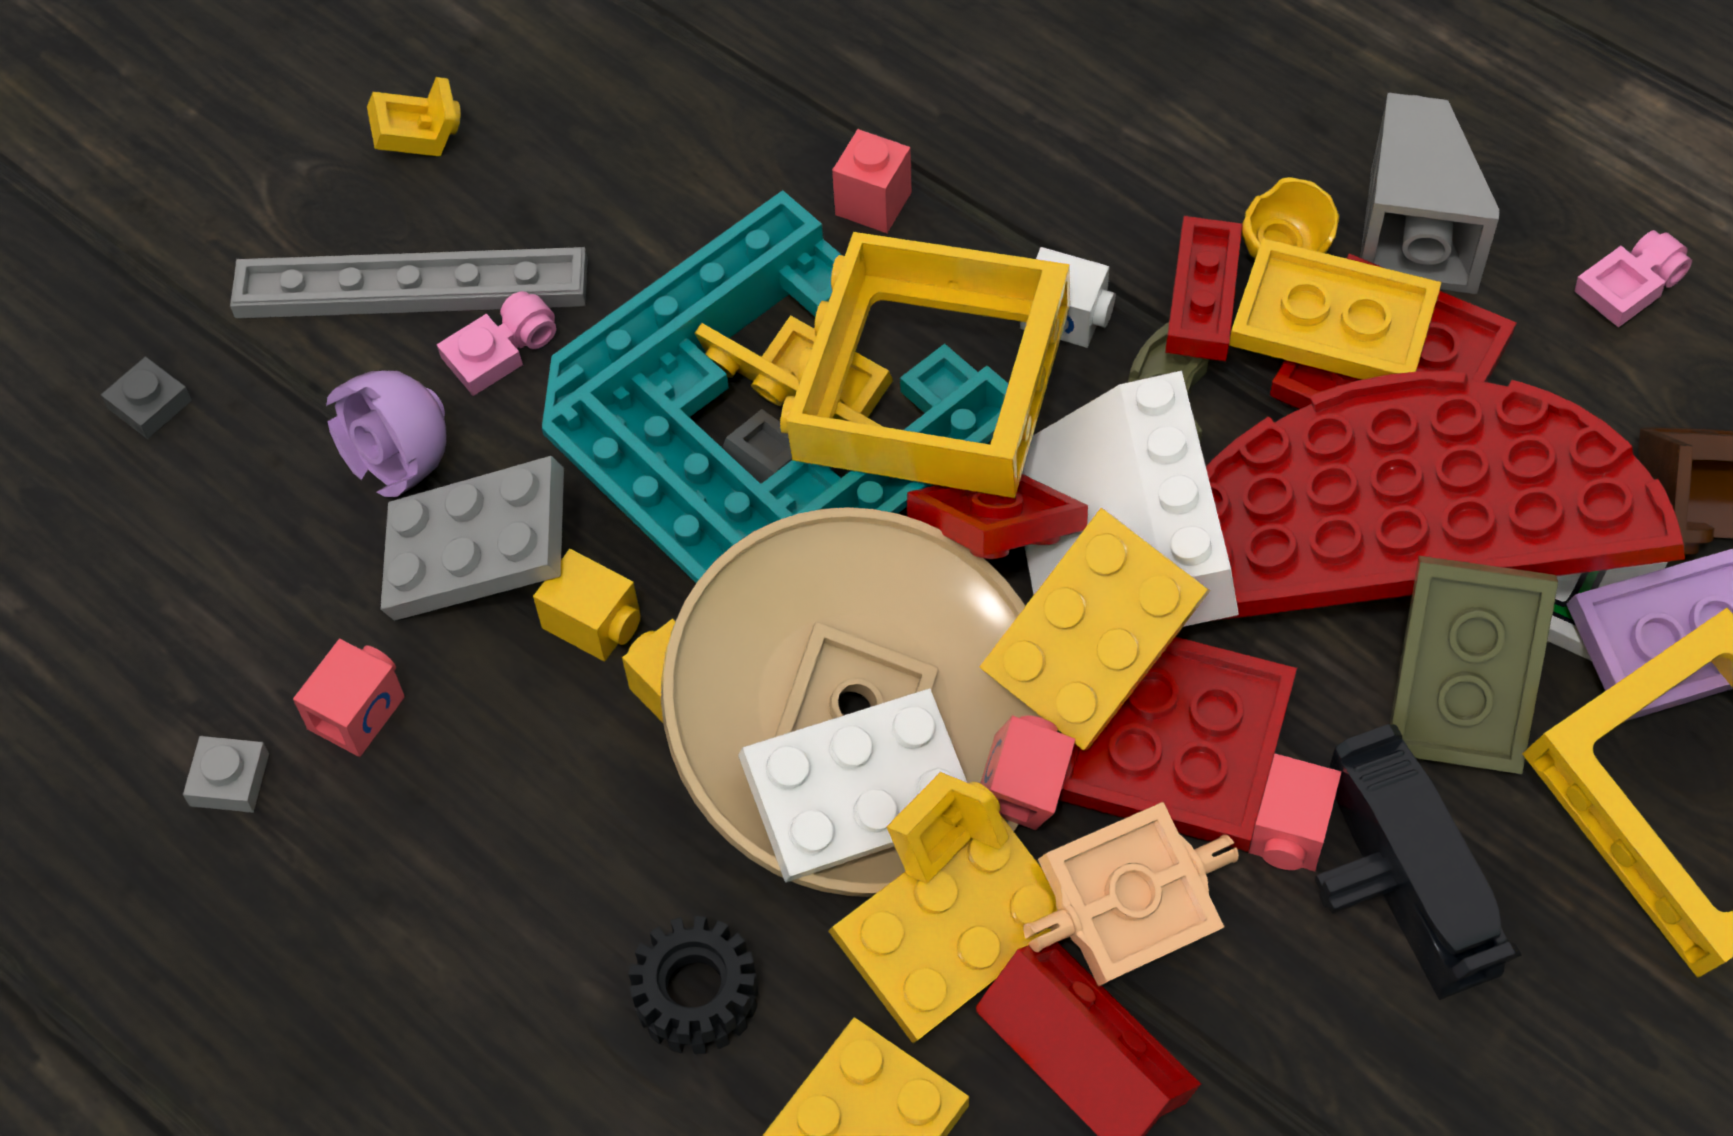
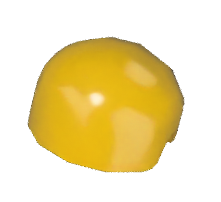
[1241,177,1340,259]

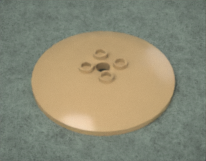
[661,507,1042,897]

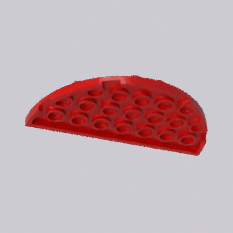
[1206,371,1685,622]

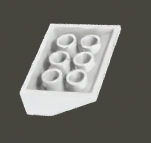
[1022,371,1239,627]

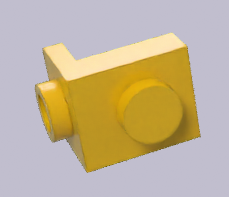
[367,77,461,156]
[887,772,1009,884]

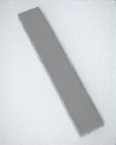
[230,247,588,318]

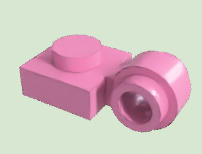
[1574,230,1692,328]
[437,291,556,396]

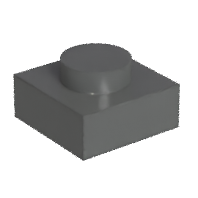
[101,356,192,439]
[723,409,792,484]

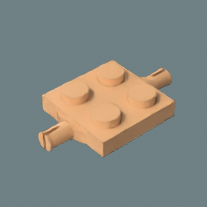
[1023,802,1239,986]

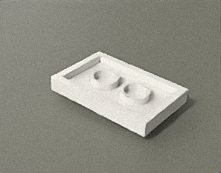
[738,688,967,883]

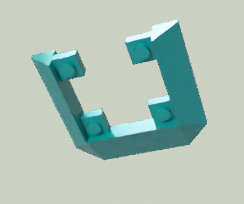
[542,190,1008,583]

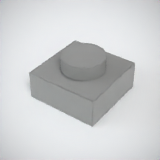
[183,736,269,813]

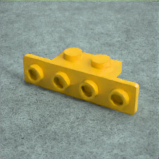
[694,315,893,427]

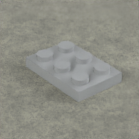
[381,456,564,621]

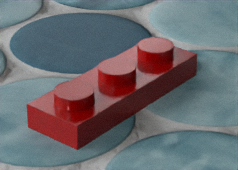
[1165,216,1242,361]

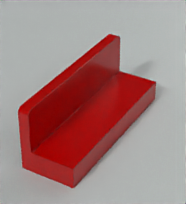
[976,942,1201,1136]

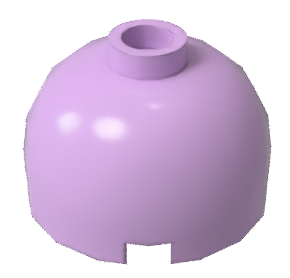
[326,371,446,497]

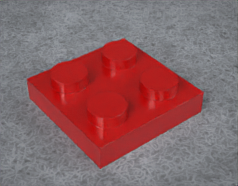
[907,474,1088,559]

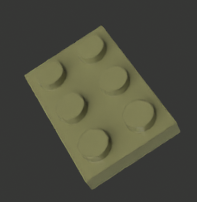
[1390,556,1558,774]

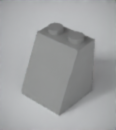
[1360,93,1499,294]

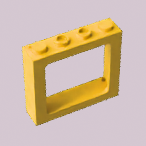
[780,232,1070,498]
[1522,608,1733,978]

